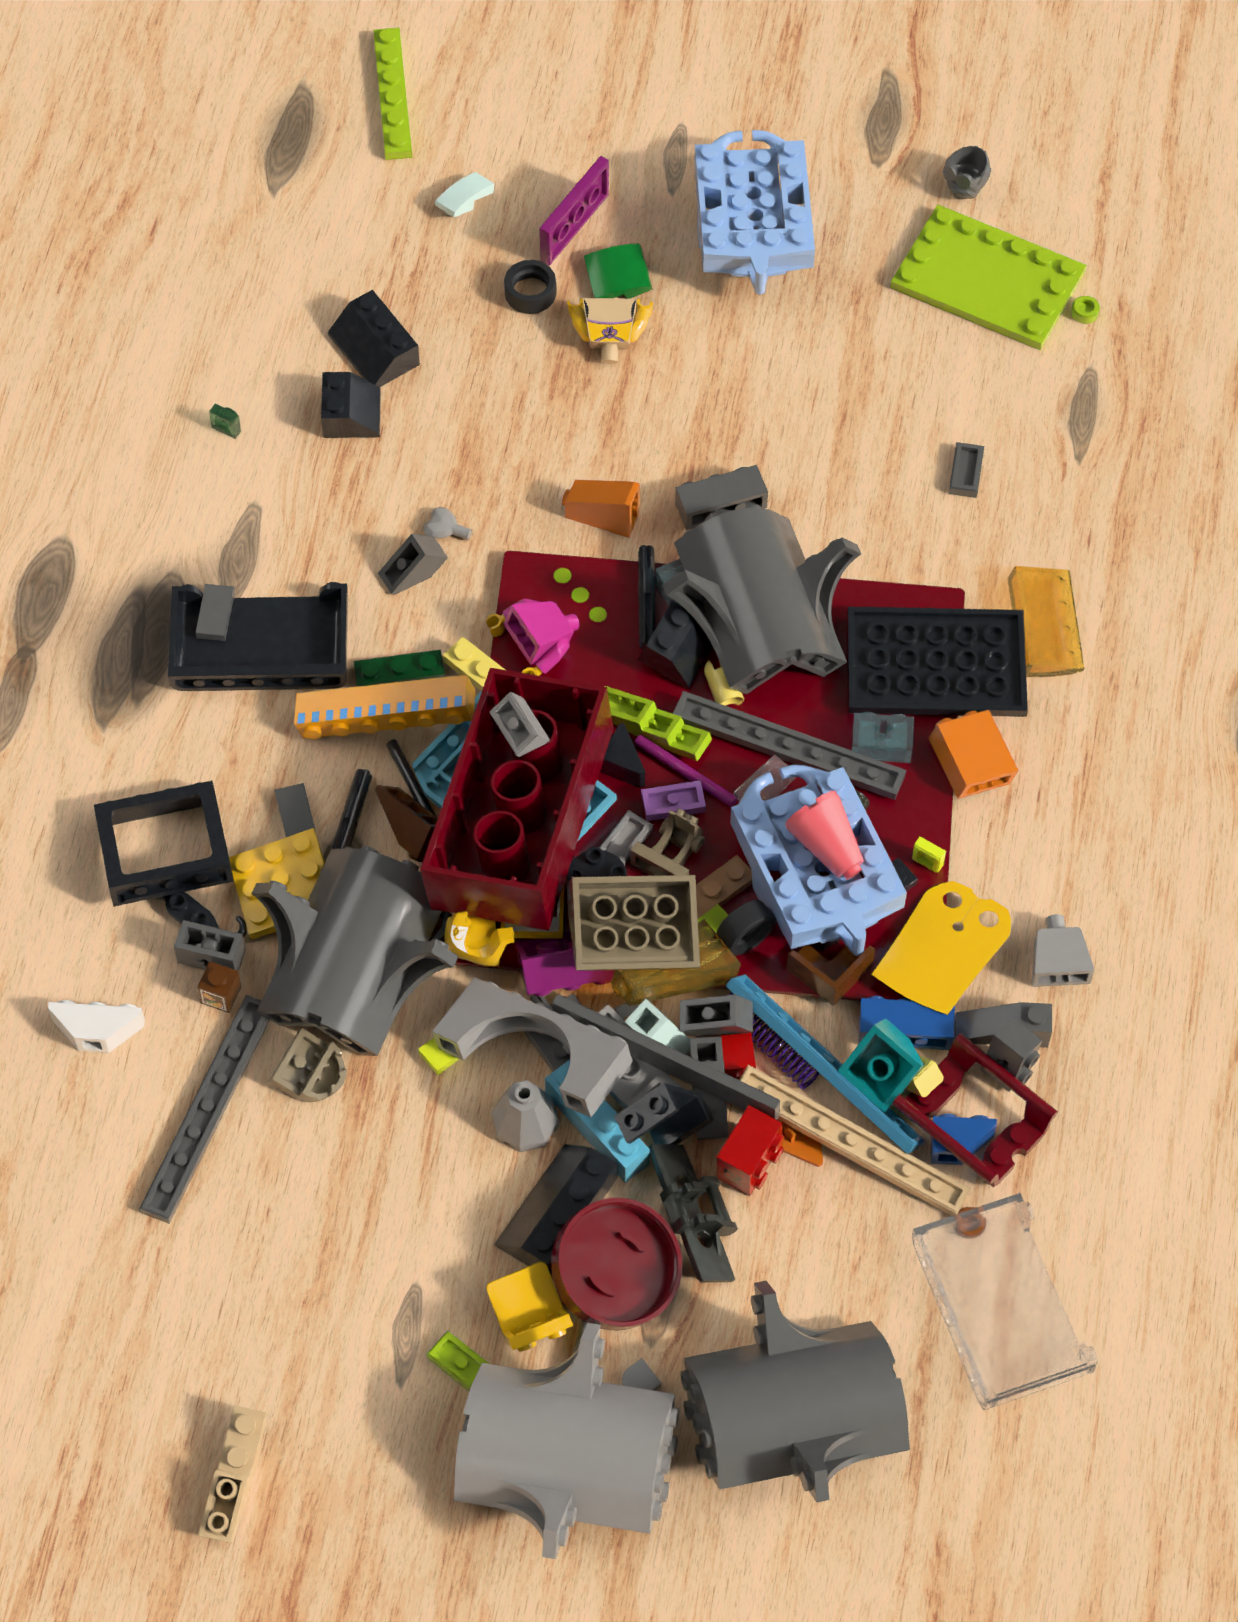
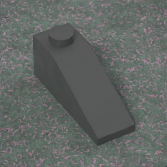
[955,1002,1052,1048]

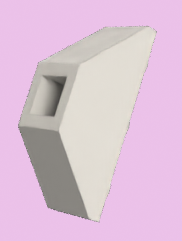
[48,1000,145,1053]

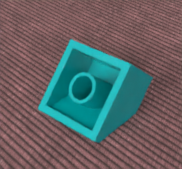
[838,1019,924,1113]

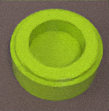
[1071,296,1100,324]

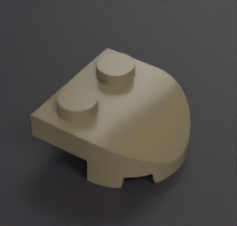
[269,1028,347,1102]

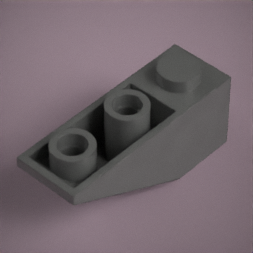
[689,1036,728,1140]

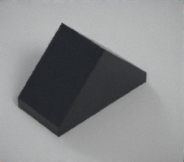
[601,723,645,788]

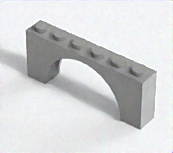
[432,977,633,1118]

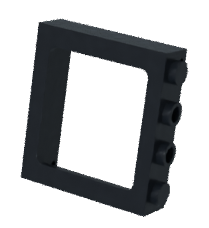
[94,780,234,907]

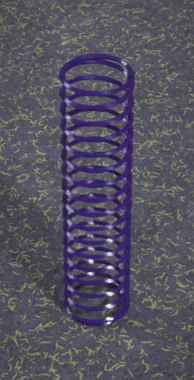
[728,992,820,1089]

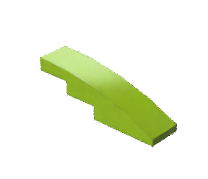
[604,686,712,761]

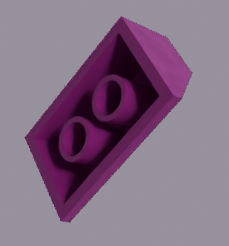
[514,931,619,996]

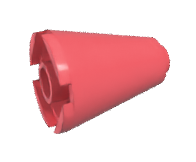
[785,791,864,880]

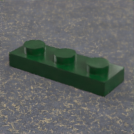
[354,649,445,687]

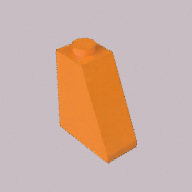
[562,479,640,538]

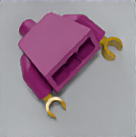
[486,598,579,676]

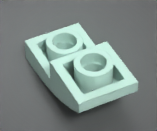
[435,172,495,217]

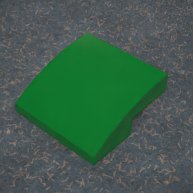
[584,243,653,299]

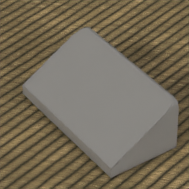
[489,692,550,757]

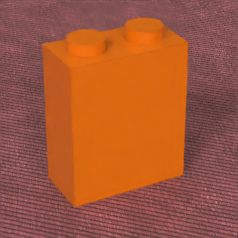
[929,710,1019,799]

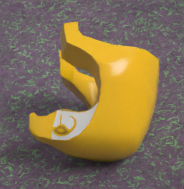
[445,911,514,966]

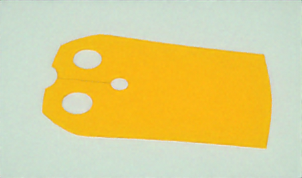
[872,881,1011,1015]

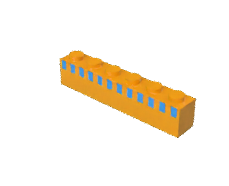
[294,675,475,740]

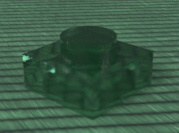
[209,403,241,439]

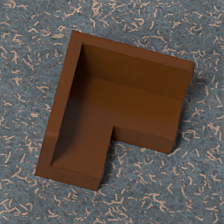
[786,945,875,1006]

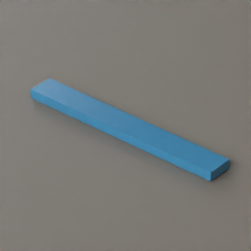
[726,975,924,1154]

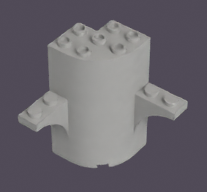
[454,1323,680,1559]

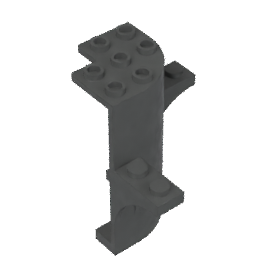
[662,505,861,694]
[251,846,458,1056]
[680,1281,910,1502]

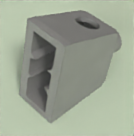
[1032,914,1094,987]

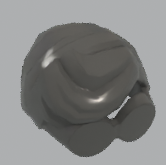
[943,146,991,199]

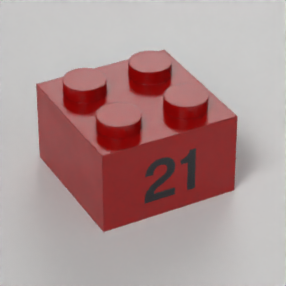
[717,1105,784,1196]

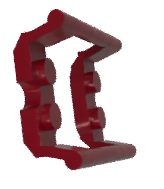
[892,1033,1058,1188]

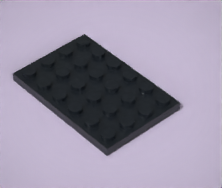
[847,607,1028,717]

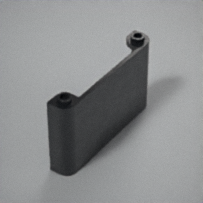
[168,582,348,691]

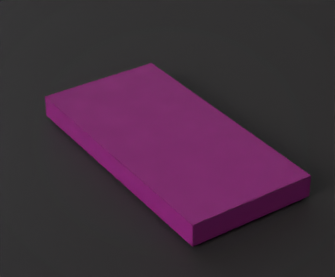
[539,156,609,266]

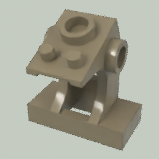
[630,808,705,876]

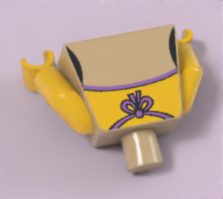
[567,298,653,364]

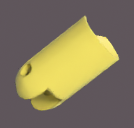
[704,660,744,706]

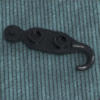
[154,892,247,938]

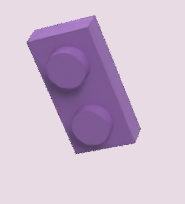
[641,781,706,821]

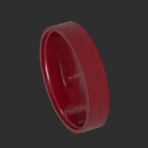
[551,1197,682,1331]

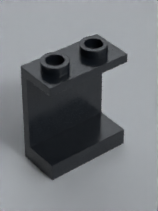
[614,1083,713,1145]

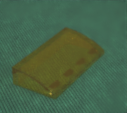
[1008,566,1085,677]

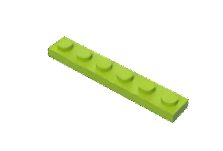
[373,27,412,160]

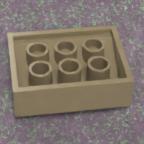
[567,875,700,971]

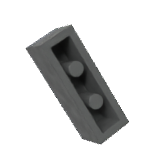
[675,465,768,530]

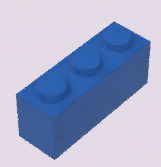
[858,996,955,1050]

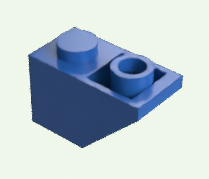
[931,1114,997,1165]

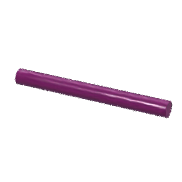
[634,735,738,807]

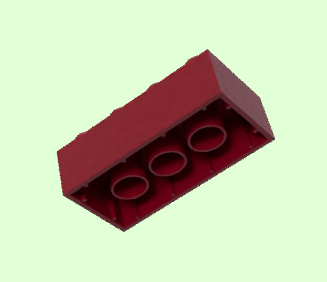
[420,668,614,931]

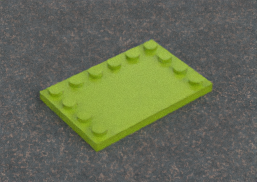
[890,204,1087,350]

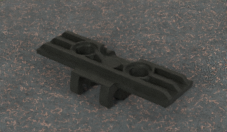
[648,1144,738,1283]

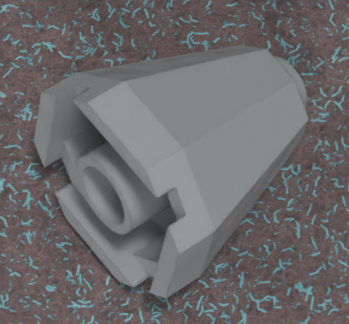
[492,1080,559,1152]

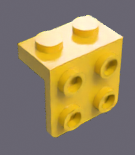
[486,1262,573,1352]

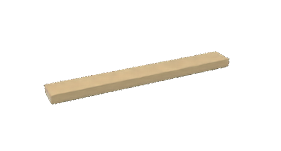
[740,1065,971,1218]

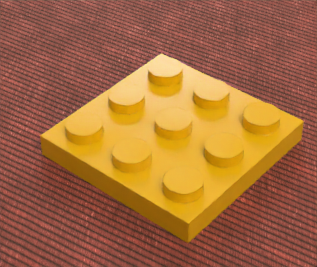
[229,828,325,940]

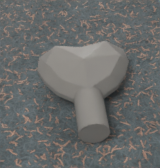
[423,507,472,540]

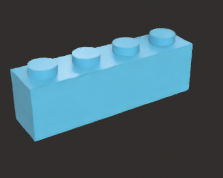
[545,1060,650,1183]

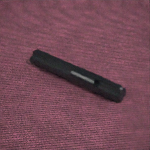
[638,545,656,649]
[331,769,372,849]

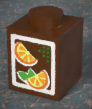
[197,961,242,1013]

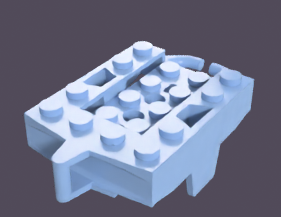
[694,130,815,295]
[730,765,907,956]

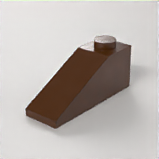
[375,785,438,863]

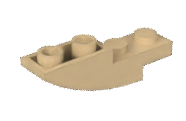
[198,1405,268,1544]

